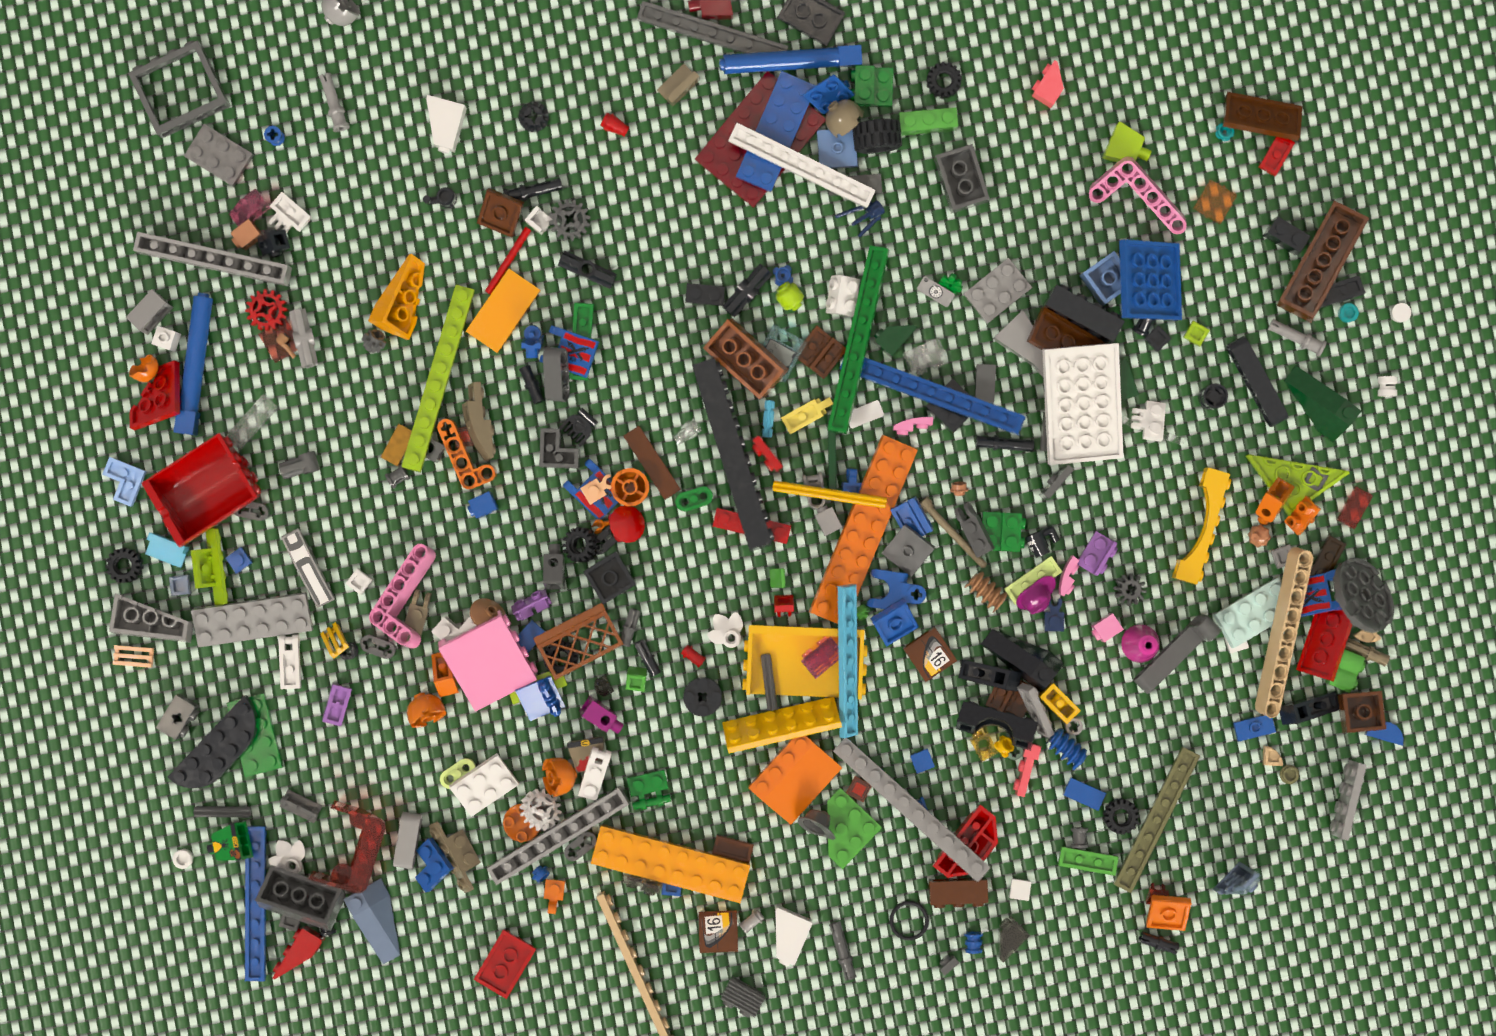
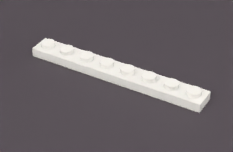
[728,123,875,208]

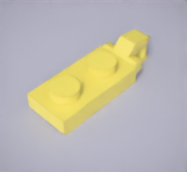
[781,397,833,435]

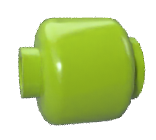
[775,282,804,311]

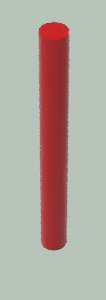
[485,227,531,295]

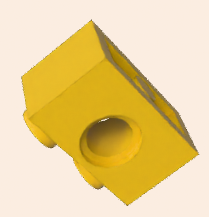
[1038,682,1081,724]

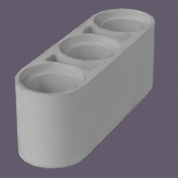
[393,811,423,870]

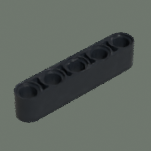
[1226,336,1289,427]

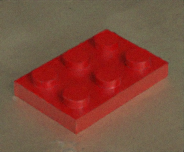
[752,435,783,473]
[474,929,537,999]

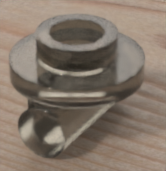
[594,675,614,697]

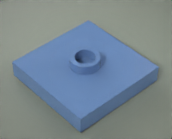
[817,130,858,169]

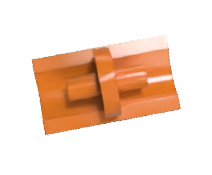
[1285,496,1321,535]

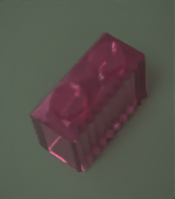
[801,636,839,679]

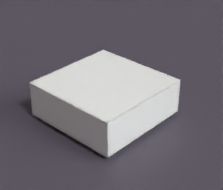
[345,568,373,595]
[1009,878,1031,901]

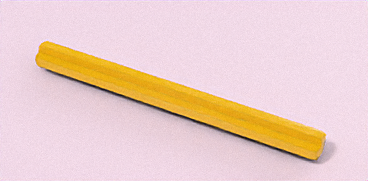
[772,481,887,508]

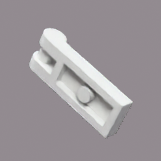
[279,634,301,689]
[578,747,612,801]

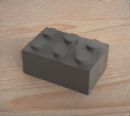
[934,144,990,214]

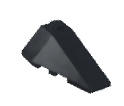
[981,629,1064,692]

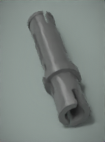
[829,921,857,981]

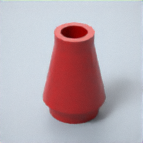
[600,112,629,137]

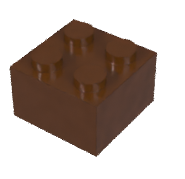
[1338,691,1386,733]

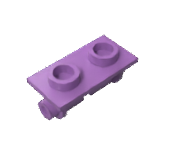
[511,589,552,621]

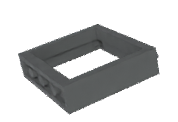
[128,40,231,139]

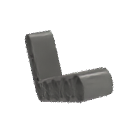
[1133,614,1222,694]

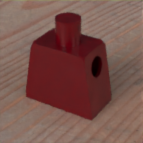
[688,0,733,20]

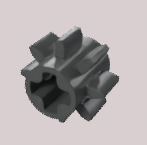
[361,329,387,353]

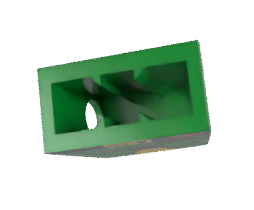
[207,821,253,861]

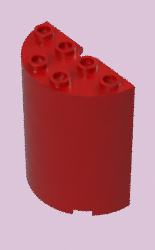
[141,433,262,547]

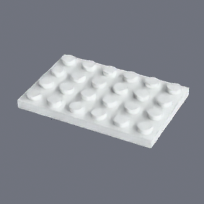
[1042,343,1123,465]

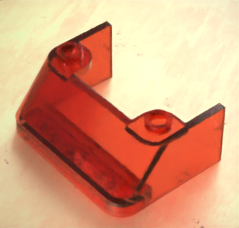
[308,800,386,893]

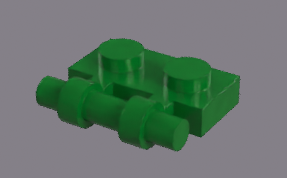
[627,769,671,810]

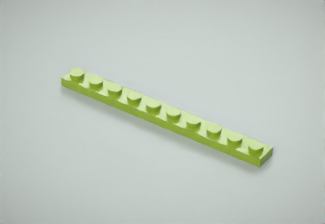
[401,285,475,473]

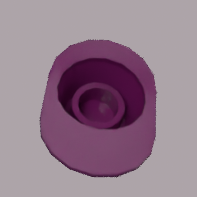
[1016,576,1056,614]

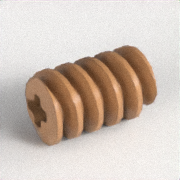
[964,571,1007,612]

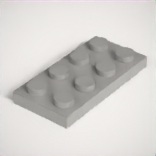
[1330,760,1367,841]

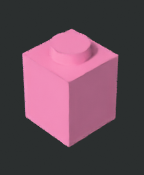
[1091,613,1124,642]

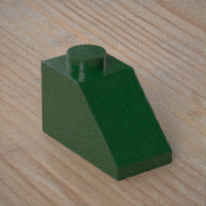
[874,325,917,358]

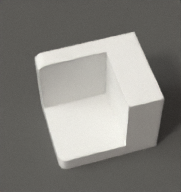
[525,206,553,235]

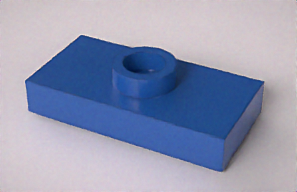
[1233,715,1276,742]

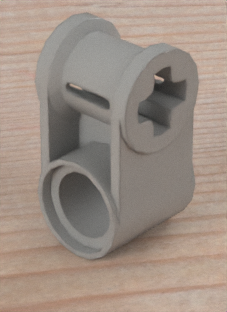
[802,472,825,510]

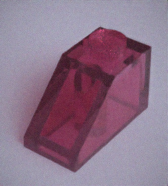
[229,189,271,226]

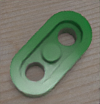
[675,486,713,512]

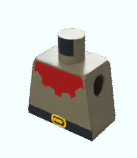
[567,736,605,773]

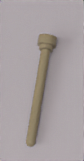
[920,496,987,568]

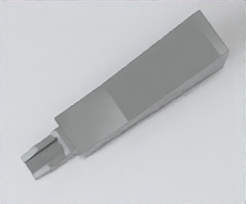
[993,310,1044,378]

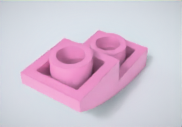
[893,417,933,435]
[1058,556,1080,596]

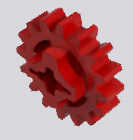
[245,289,288,331]

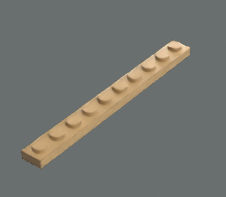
[596,891,674,1036]

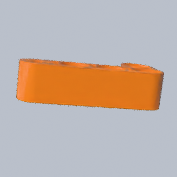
[437,419,497,489]

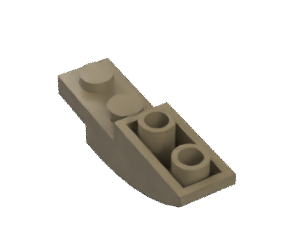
[462,382,496,461]

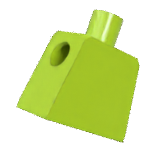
[1102,121,1152,165]

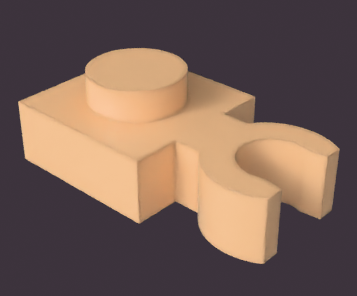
[580,474,611,505]

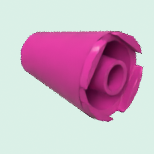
[1121,625,1160,663]

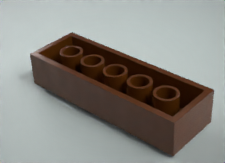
[1277,200,1369,323]

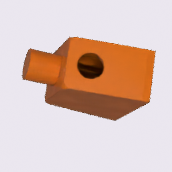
[1255,477,1295,525]

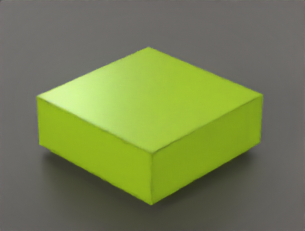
[1183,320,1210,347]

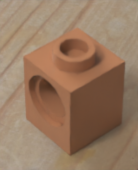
[230,219,263,250]

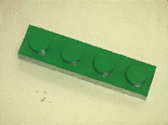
[569,303,594,381]

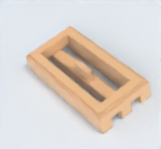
[113,645,154,668]

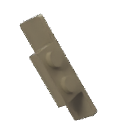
[429,821,481,893]

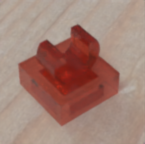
[1146,883,1169,904]

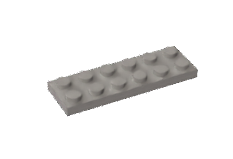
[191,592,313,647]

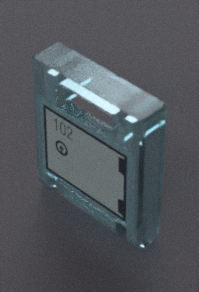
[762,324,808,383]

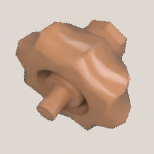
[1247,524,1271,548]

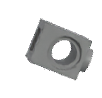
[815,505,842,536]

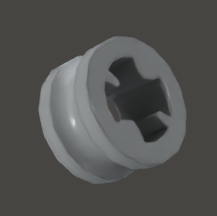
[1064,718,1083,735]

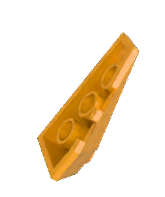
[368,254,425,340]

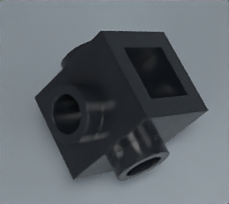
[257,229,290,258]

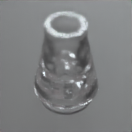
[673,419,702,445]

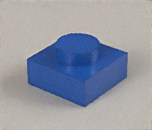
[225,547,253,574]

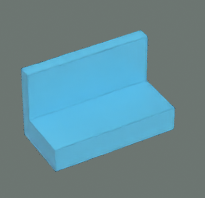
[145,533,190,568]

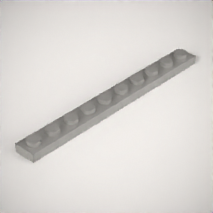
[833,738,991,882]

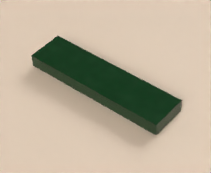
[827,415,837,490]

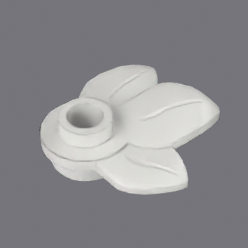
[707,612,743,648]
[268,840,305,874]

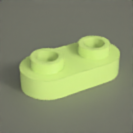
[440,758,476,789]

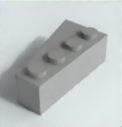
[109,593,194,643]

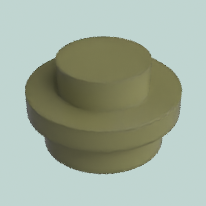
[1279,765,1299,784]

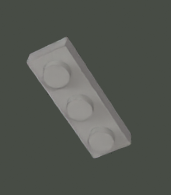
[1017,683,1055,738]

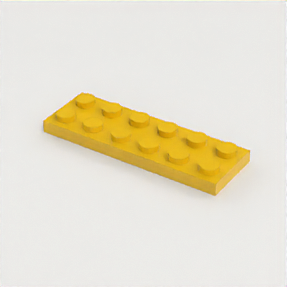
[722,696,842,753]

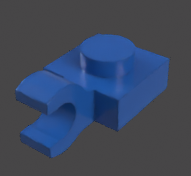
[841,469,862,493]

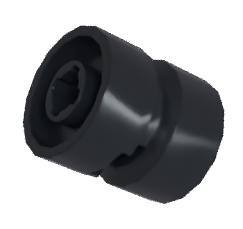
[1198,384,1228,410]

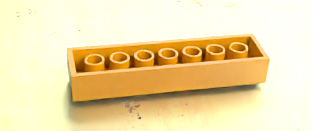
[591,824,750,903]

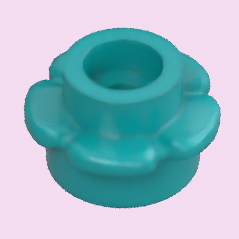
[1215,123,1234,141]

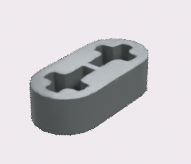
[234,502,270,521]
[360,635,397,659]
[564,831,597,861]

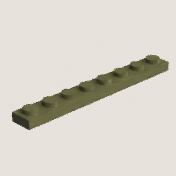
[1113,747,1200,893]

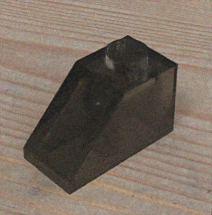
[998,916,1030,963]

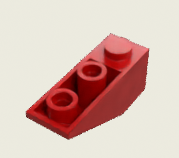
[273,925,326,980]

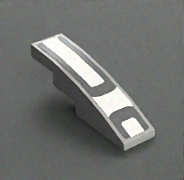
[281,528,335,608]

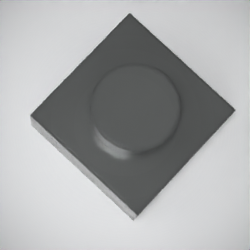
[938,954,959,975]

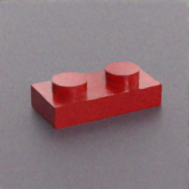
[1258,137,1295,177]

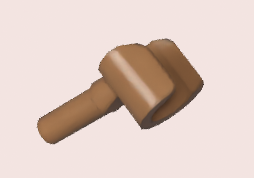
[276,333,296,359]

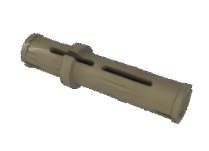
[1345,638,1390,667]

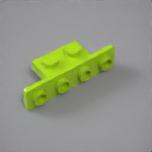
[191,528,228,605]

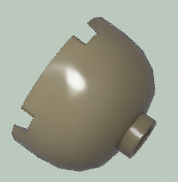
[825,99,864,138]

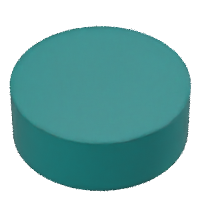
[1338,303,1359,323]

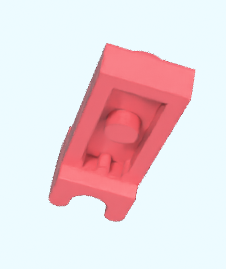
[1013,744,1041,797]

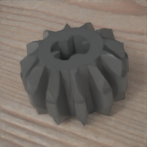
[1113,573,1147,606]

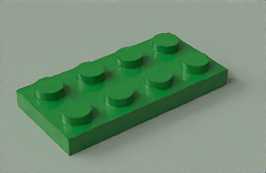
[226,693,284,777]

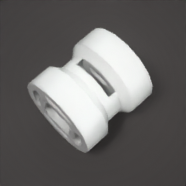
[1378,376,1398,397]

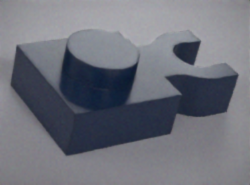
[1044,599,1064,632]

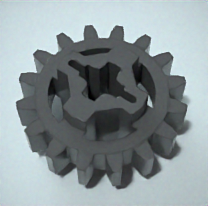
[549,199,590,242]

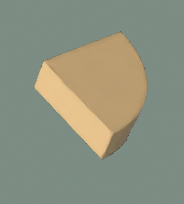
[1353,629,1381,643]
[1262,745,1283,766]

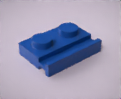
[890,496,934,536]

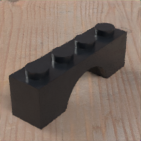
[956,701,1038,751]

